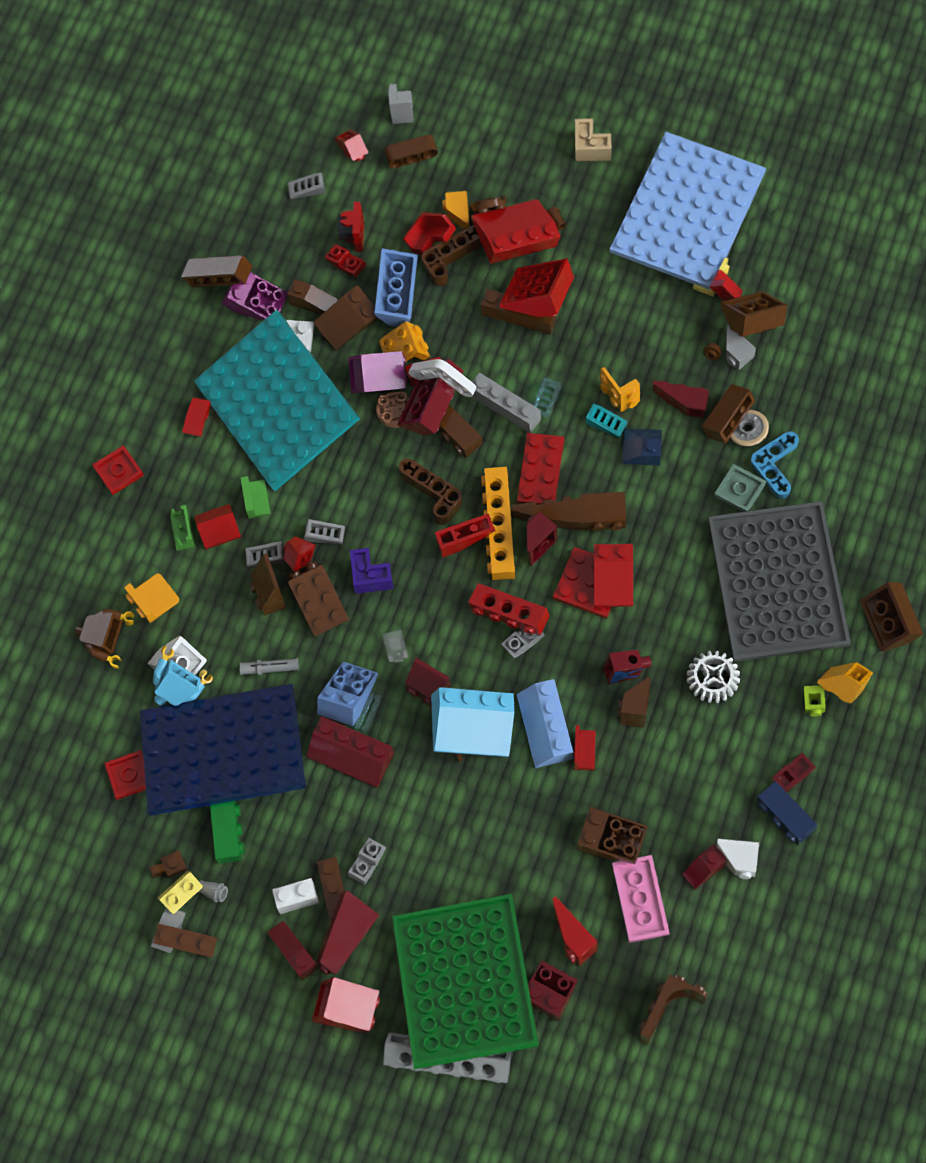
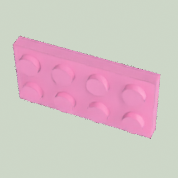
[612,855,670,943]

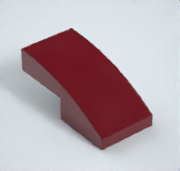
[772,753,816,792]

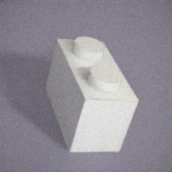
[272,878,319,914]

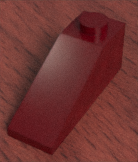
[267,920,318,981]

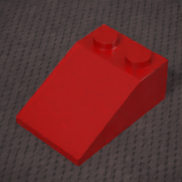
[594,544,633,607]
[552,896,597,967]

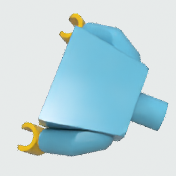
[153,645,213,706]

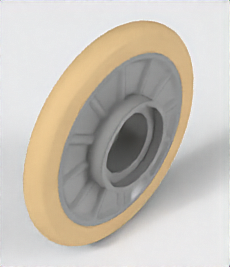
[730,410,769,446]

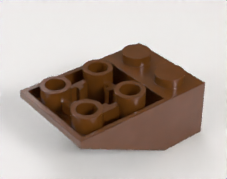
[577,807,648,864]

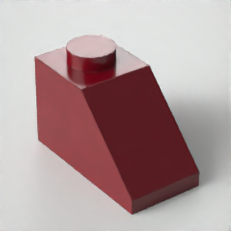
[682,844,727,890]

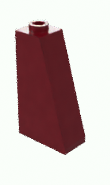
[316,890,379,975]

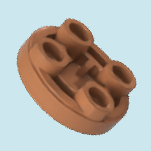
[376,392,409,428]

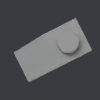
[726,325,756,370]

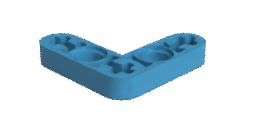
[751,431,799,499]

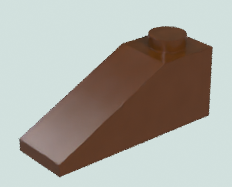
[288,279,338,315]

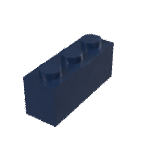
[757,781,817,845]

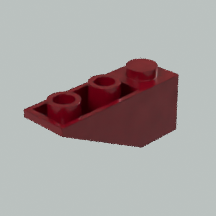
[653,380,709,418]

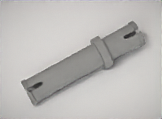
[240,658,299,675]

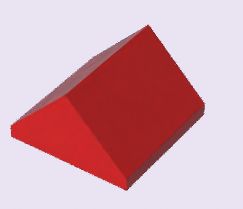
[194,504,241,550]

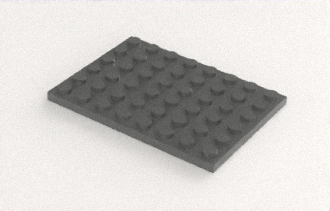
[708,501,851,662]

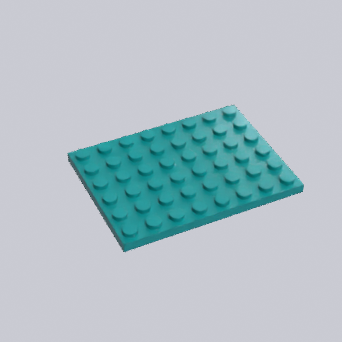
[194,310,360,491]

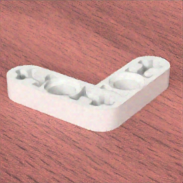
[409,359,476,397]

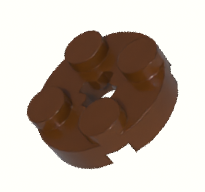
[470,195,507,214]

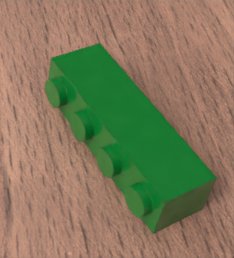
[208,779,245,864]

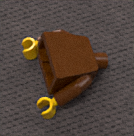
[75,609,134,669]

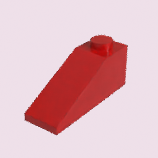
[435,513,495,558]

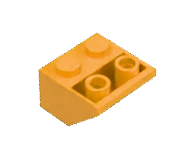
[817,662,873,704]

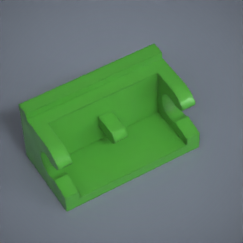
[170,505,195,551]

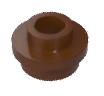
[703,343,721,360]

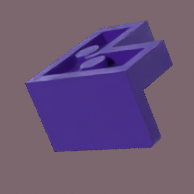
[350,548,393,594]

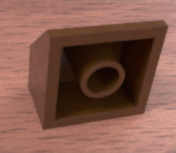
[618,678,651,728]

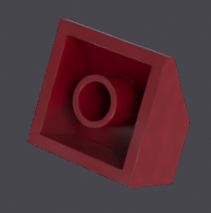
[527,512,557,567]
[405,658,451,707]

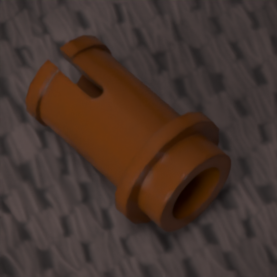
[547,207,567,231]

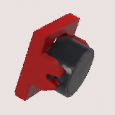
[338,202,364,252]

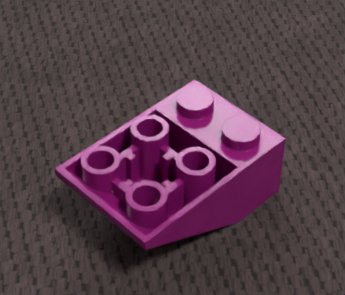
[221,272,288,321]

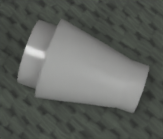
[198,880,228,903]

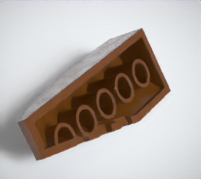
[510,492,626,531]

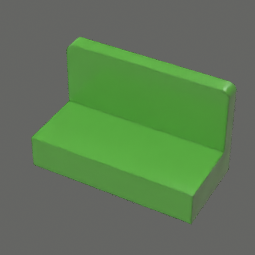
[241,476,271,519]

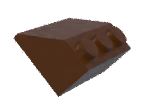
[721,291,787,337]
[859,582,924,652]

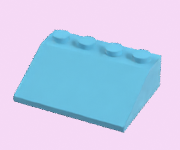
[431,687,514,757]

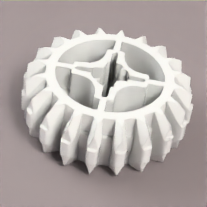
[687,651,740,703]

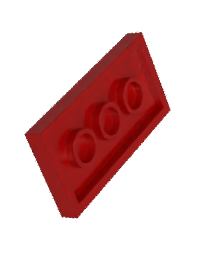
[517,433,564,505]

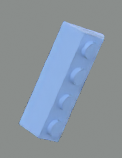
[517,679,573,768]

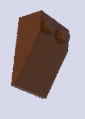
[313,285,379,351]
[249,553,286,615]

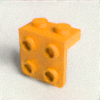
[379,321,430,362]
[599,367,640,412]
[124,573,179,623]

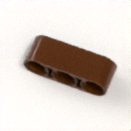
[384,135,438,168]

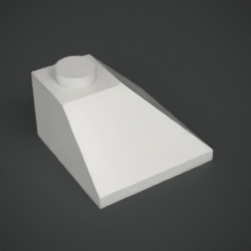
[148,636,207,675]
[716,839,759,879]

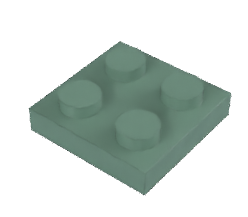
[714,464,767,512]

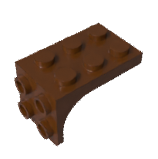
[285,561,349,636]
[638,974,707,1046]

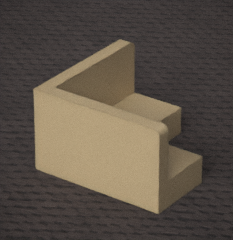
[575,119,611,161]

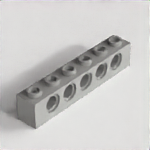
[384,1033,512,1083]

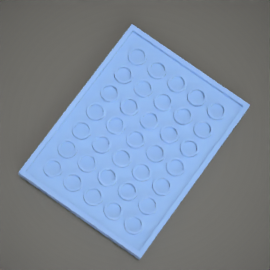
[610,132,766,290]

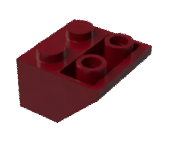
[528,961,578,1021]

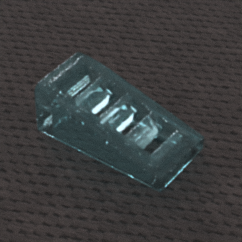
[533,377,562,418]

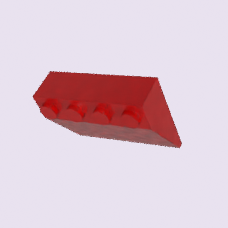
[471,199,561,264]
[499,258,574,317]

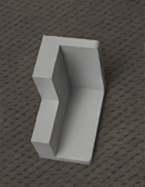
[389,84,413,124]

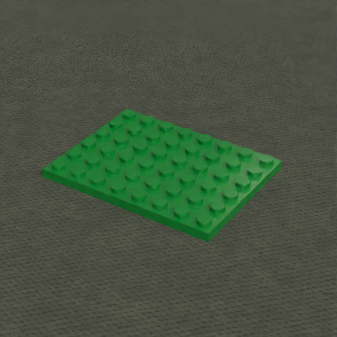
[392,894,539,1069]

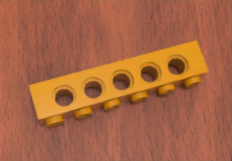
[481,467,515,580]

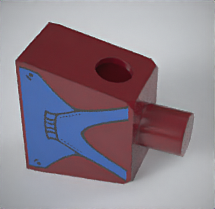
[603,650,652,685]

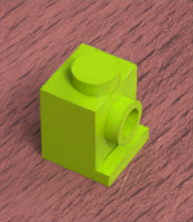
[804,685,826,717]

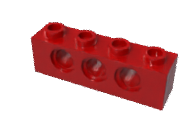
[468,583,550,636]

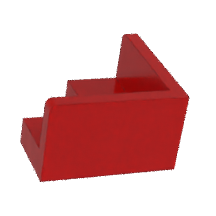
[403,212,456,254]

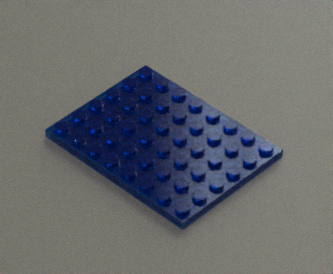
[140,684,306,816]

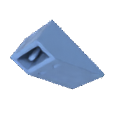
[318,661,378,726]

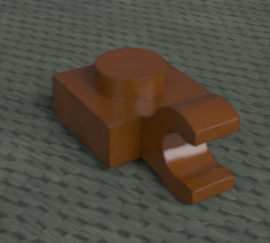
[149,850,187,878]

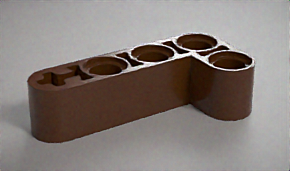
[422,225,482,286]
[399,458,462,525]

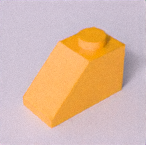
[442,191,470,230]

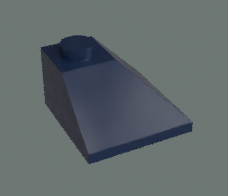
[622,428,662,466]

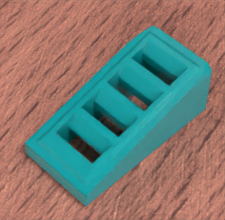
[586,403,628,438]

